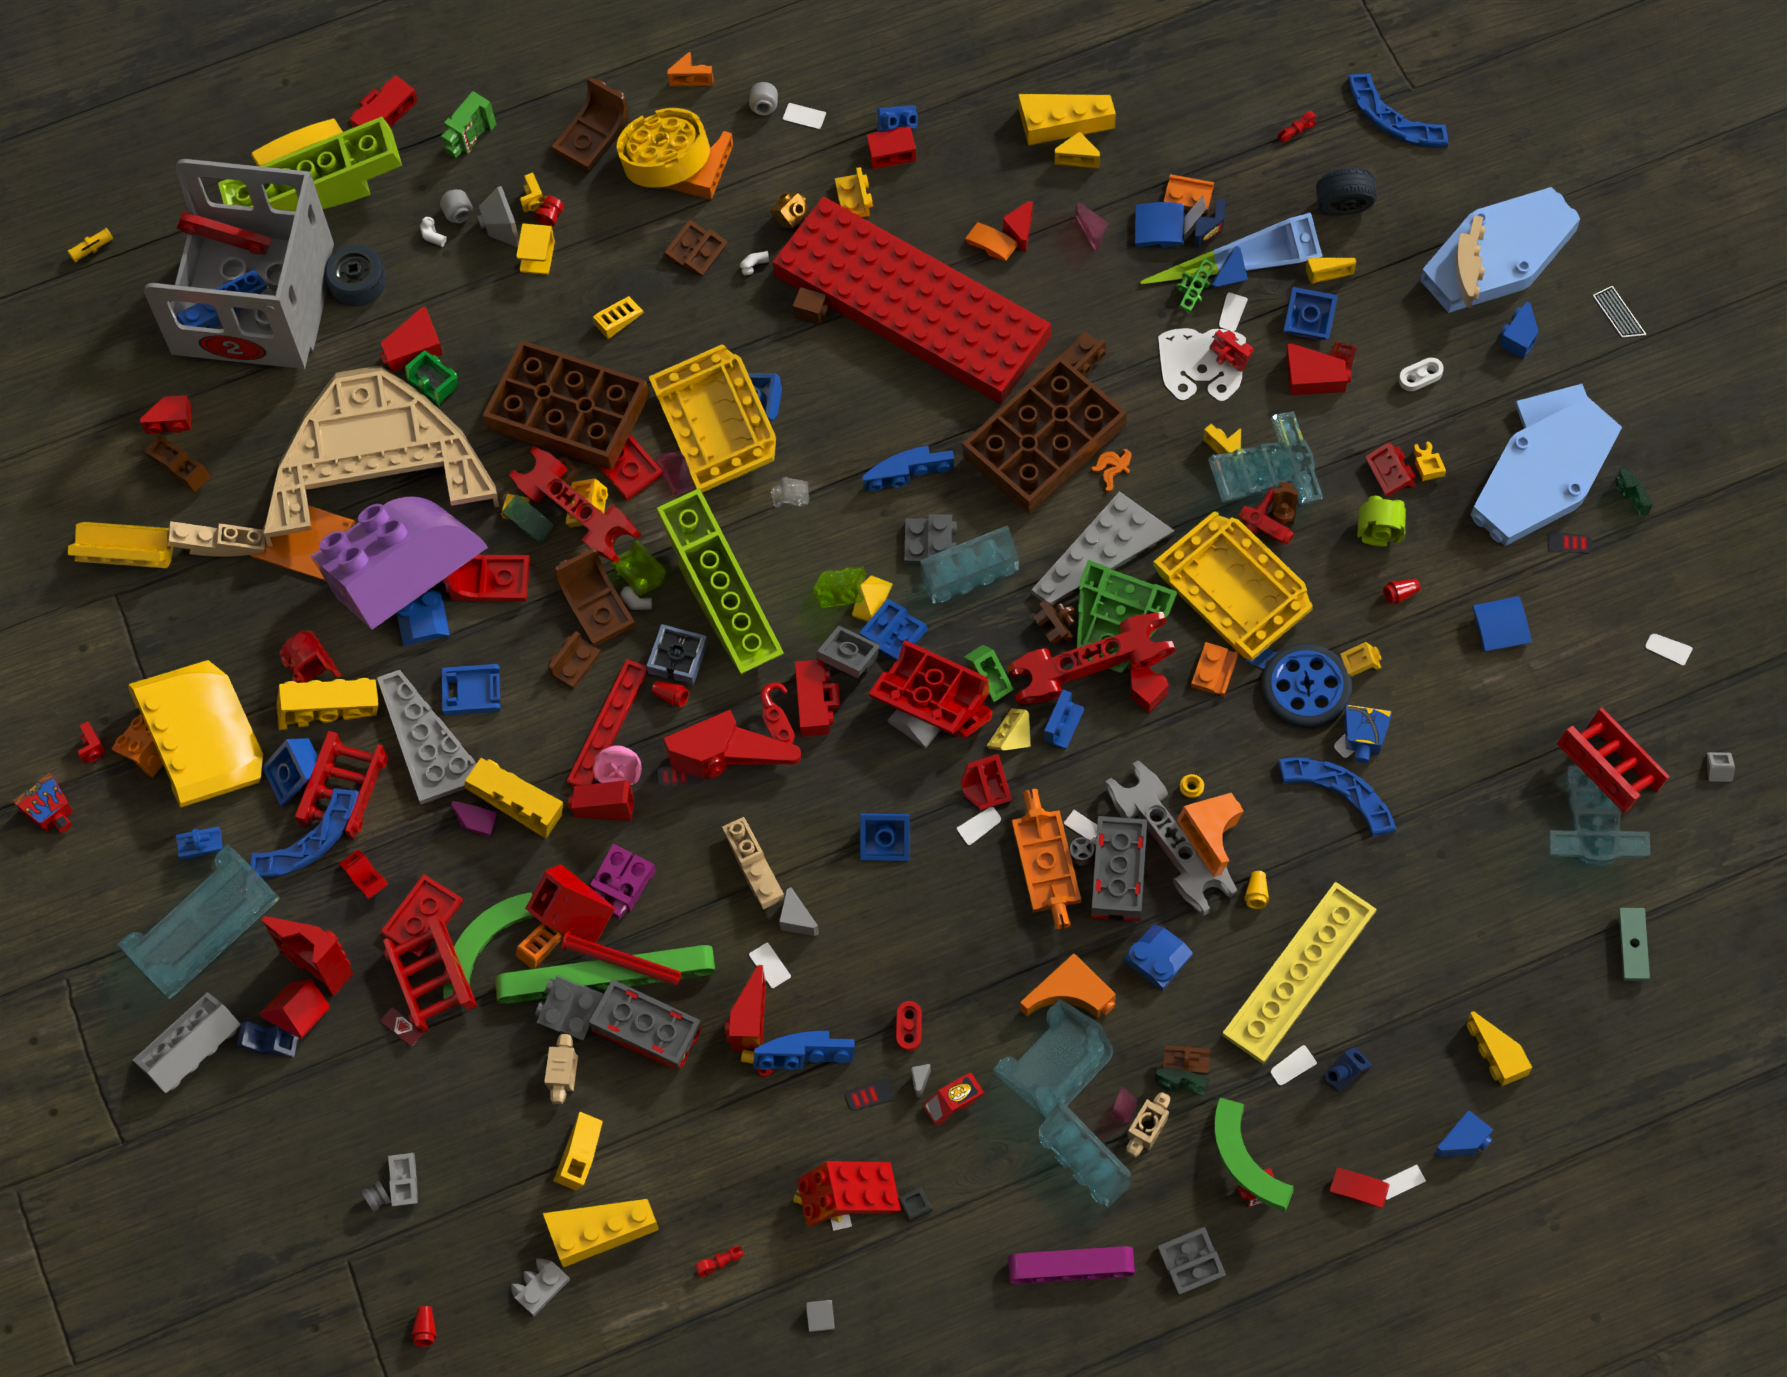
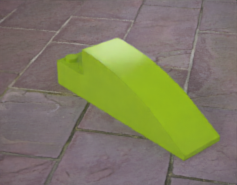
[218,117,402,212]
[657,488,784,674]

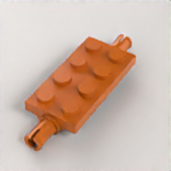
[1012,789,1081,929]

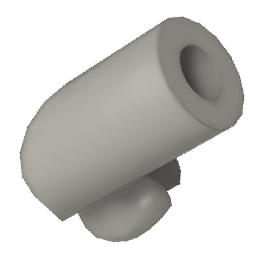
[620,586,652,610]

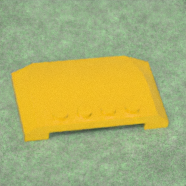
[649,344,776,493]
[1153,512,1313,661]
[128,660,263,808]

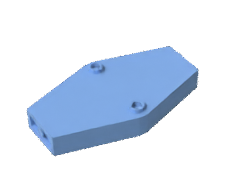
[1420,187,1580,313]
[1470,397,1622,546]

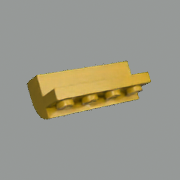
[68,522,173,568]

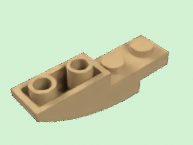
[1456,215,1486,308]
[167,521,265,557]
[722,817,785,909]

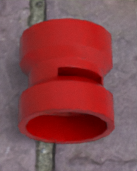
[535,195,564,227]

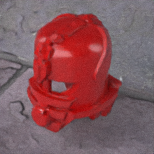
[280,630,342,683]

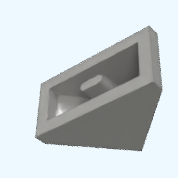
[888,709,940,749]
[780,887,819,936]

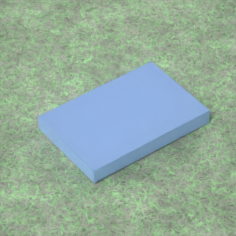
[1515,384,1587,429]

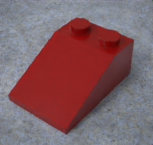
[725,965,766,1052]

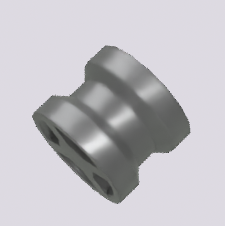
[1070,837,1094,867]
[361,1181,391,1212]

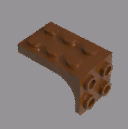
[551,77,629,172]
[554,548,635,647]

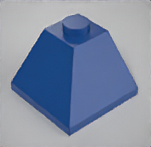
[262,738,318,806]

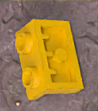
[835,167,873,217]
[565,479,608,528]

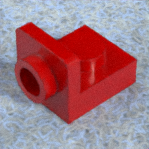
[77,721,106,764]

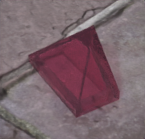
[1075,202,1109,251]
[656,448,696,496]

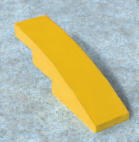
[251,118,343,166]

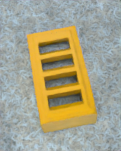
[1306,258,1356,284]
[593,296,643,339]

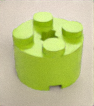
[1357,496,1406,546]

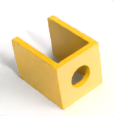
[517,224,555,275]

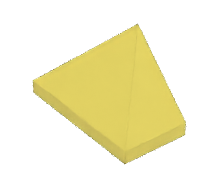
[987,708,1031,751]

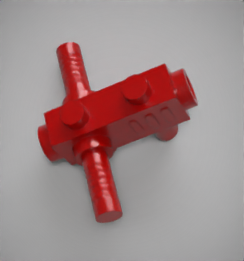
[1238,487,1294,545]

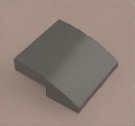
[1157,1227,1226,1295]

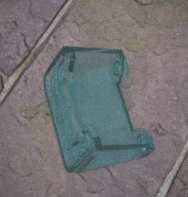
[993,999,1113,1120]

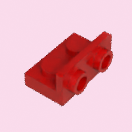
[1365,442,1416,497]

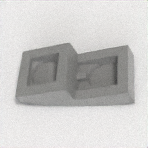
[388,1153,418,1206]

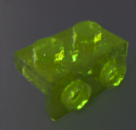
[610,540,666,596]
[813,567,867,608]

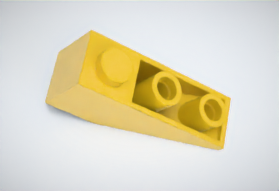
[1467,1011,1532,1086]
[553,1112,603,1191]

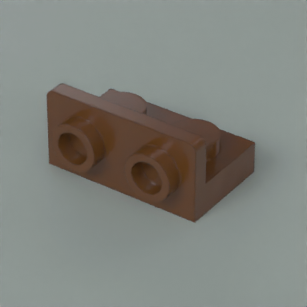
[1061,332,1106,376]
[548,631,601,690]

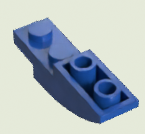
[177,270,267,329]
[863,446,954,491]
[753,1031,855,1070]

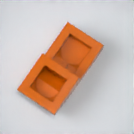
[965,222,1018,261]

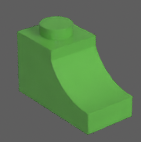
[963,645,1014,702]

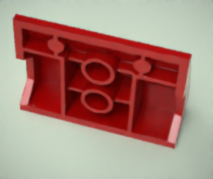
[869,640,989,735]
[261,916,353,996]

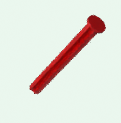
[561,931,681,985]

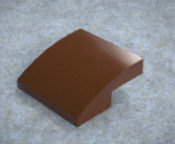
[663,219,728,276]

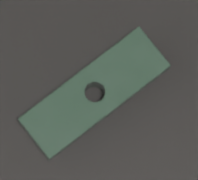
[1619,908,1650,981]

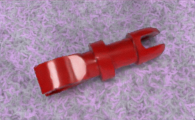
[1277,111,1317,142]
[695,1246,744,1278]

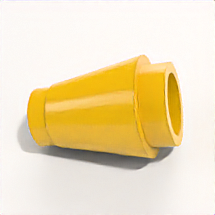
[1244,871,1269,909]

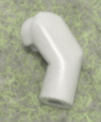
[420,217,446,247]
[740,251,769,275]

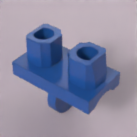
[877,105,918,131]
[176,827,223,860]

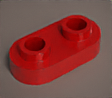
[896,1001,922,1052]

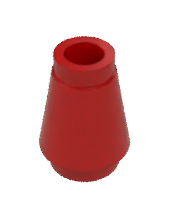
[1383,578,1420,604]
[652,681,689,708]
[411,1306,437,1347]

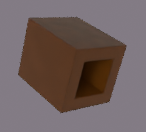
[793,287,829,325]

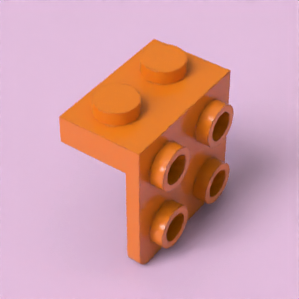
[112,714,163,778]

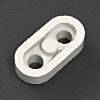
[1399,358,1443,391]

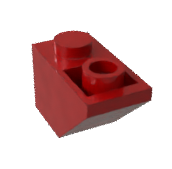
[140,395,192,435]
[1129,660,1169,713]

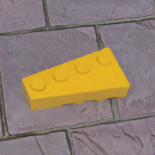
[1018,94,1116,146]
[276,678,378,730]
[465,758,563,839]
[543,1199,659,1268]

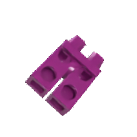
[590,844,657,919]

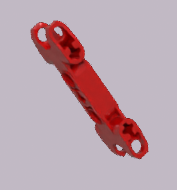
[509,446,642,563]
[1006,612,1176,705]

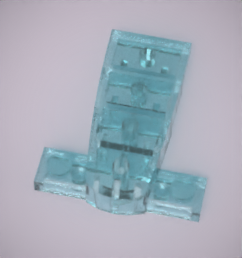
[1208,411,1323,505]
[1549,766,1650,868]

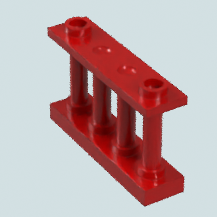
[1556,708,1670,813]
[295,731,388,840]
[383,914,477,1032]

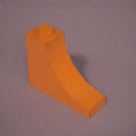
[665,131,733,200]
[1176,793,1244,877]
[1020,954,1116,1018]

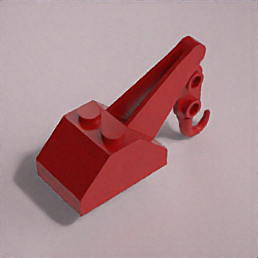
[664,682,801,779]

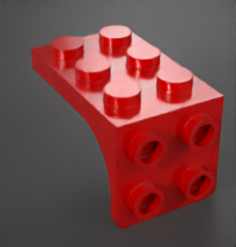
[442,555,530,602]
[798,1161,901,1226]

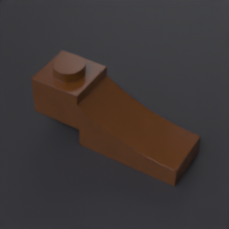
[144,436,211,492]

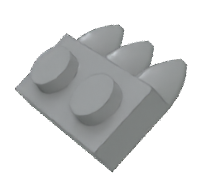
[511,1258,570,1317]

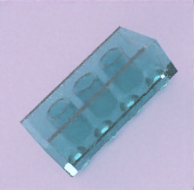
[920,526,1019,604]
[1039,1101,1132,1207]

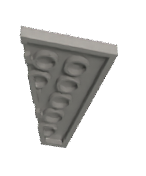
[1031,491,1175,606]
[377,670,476,805]

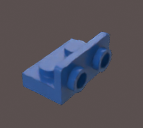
[1044,690,1084,750]

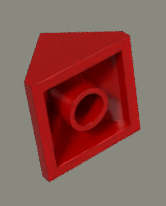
[260,978,330,1039]

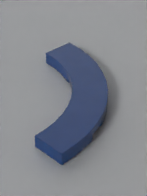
[1348,73,1449,148]
[1278,758,1396,837]
[248,789,359,878]

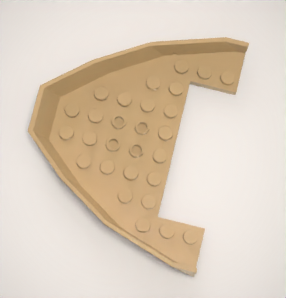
[264,365,499,547]

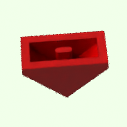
[1003,201,1033,252]

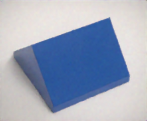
[860,814,910,861]

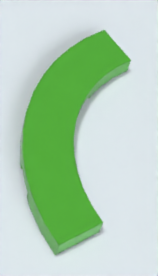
[443,892,535,999]
[1215,1098,1293,1212]

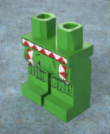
[441,91,497,158]

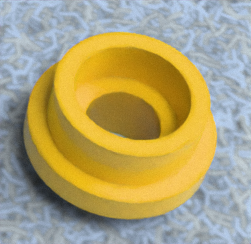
[1180,774,1204,798]

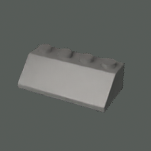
[133,992,241,1093]

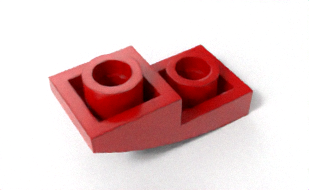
[1330,1167,1390,1209]

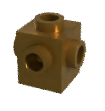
[769,192,810,228]

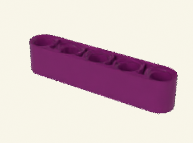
[1008,1246,1135,1284]

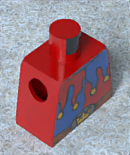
[13,773,73,833]

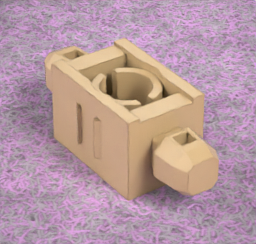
[544,1034,578,1104]
[1126,1092,1170,1158]

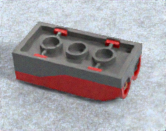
[1091,816,1147,922]
[589,979,701,1068]

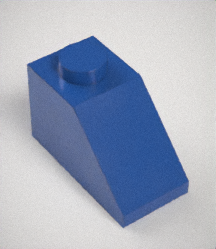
[1435,1110,1493,1158]

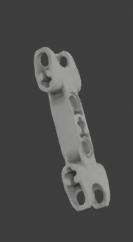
[1105,761,1237,916]

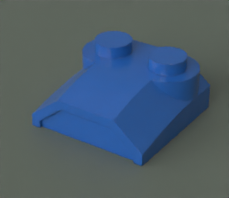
[1284,287,1338,340]
[748,373,782,422]
[397,590,450,647]
[1123,924,1193,991]

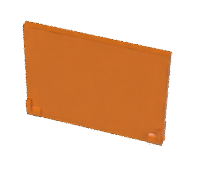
[251,505,355,582]

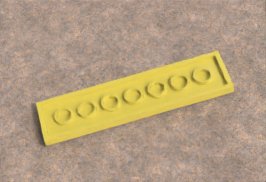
[1222,882,1376,1064]

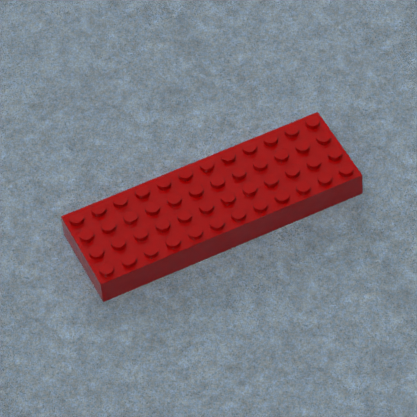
[773,196,1051,405]

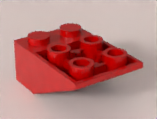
[525,864,616,943]

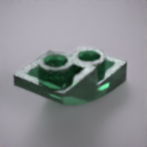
[1615,466,1653,517]
[502,494,555,544]
[1154,1068,1210,1095]

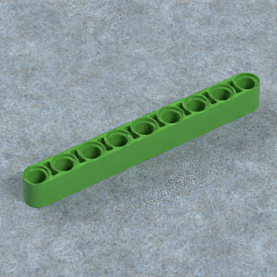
[495,945,716,1004]

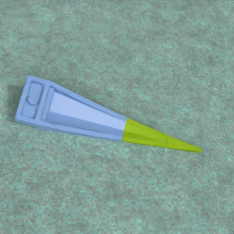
[1140,213,1322,284]

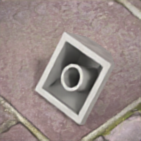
[477,186,519,247]

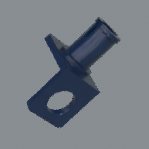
[1324,1047,1372,1092]

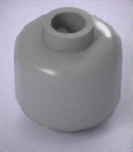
[749,82,778,115]
[440,189,473,223]

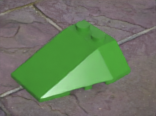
[1077,560,1177,673]

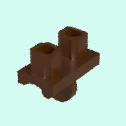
[1271,482,1298,524]
[1033,600,1075,645]
[1163,1045,1210,1075]

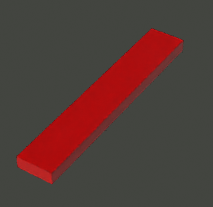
[567,659,648,786]

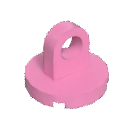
[593,746,642,785]

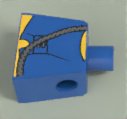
[1344,704,1392,764]

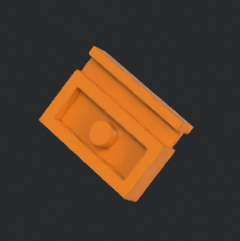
[1164,174,1214,214]
[1191,642,1239,697]

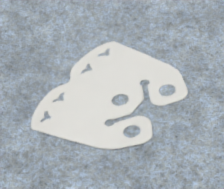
[1158,328,1246,401]

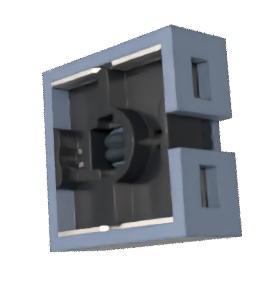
[647,624,708,686]

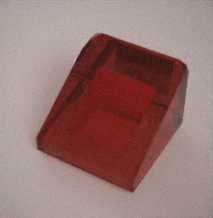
[1331,341,1357,371]

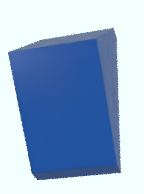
[1209,246,1248,289]

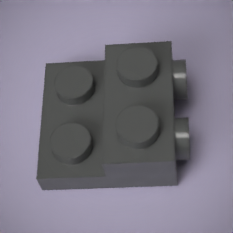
[905,514,957,565]
[816,625,880,678]
[535,974,603,1040]

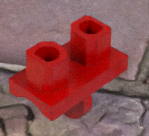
[1209,330,1254,372]

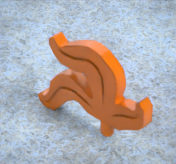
[1092,449,1131,492]

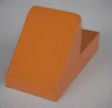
[667,52,713,86]

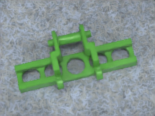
[1176,258,1215,313]

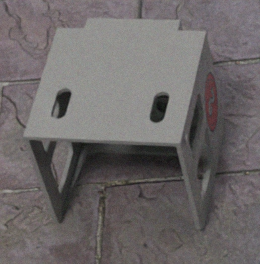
[144,159,334,369]

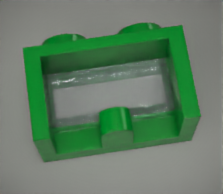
[405,350,458,407]

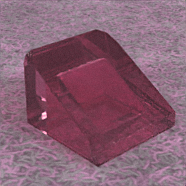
[1112,1087,1138,1123]

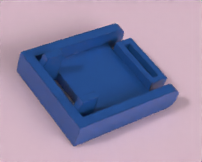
[442,664,501,716]

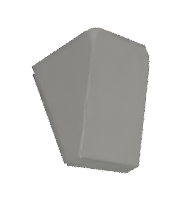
[1706,752,1735,782]
[911,1064,931,1098]
[806,1300,835,1332]

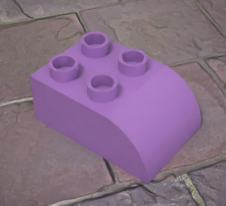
[310,497,488,629]

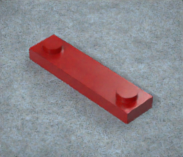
[176,211,272,255]

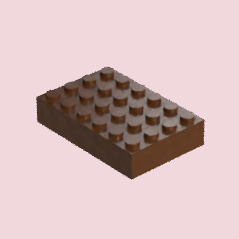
[483,340,650,470]
[962,356,1127,514]

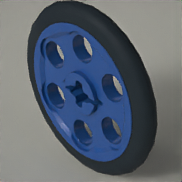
[1262,644,1352,727]

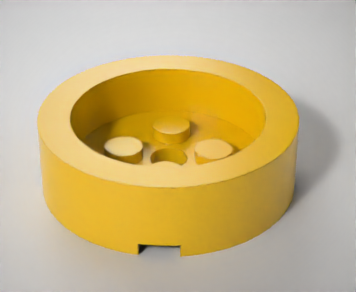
[617,108,710,187]

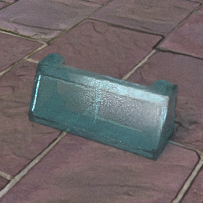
[117,844,280,1000]

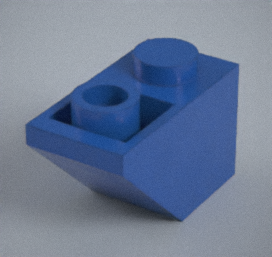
[1500,301,1539,359]

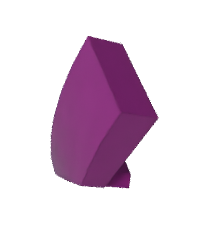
[450,801,497,837]

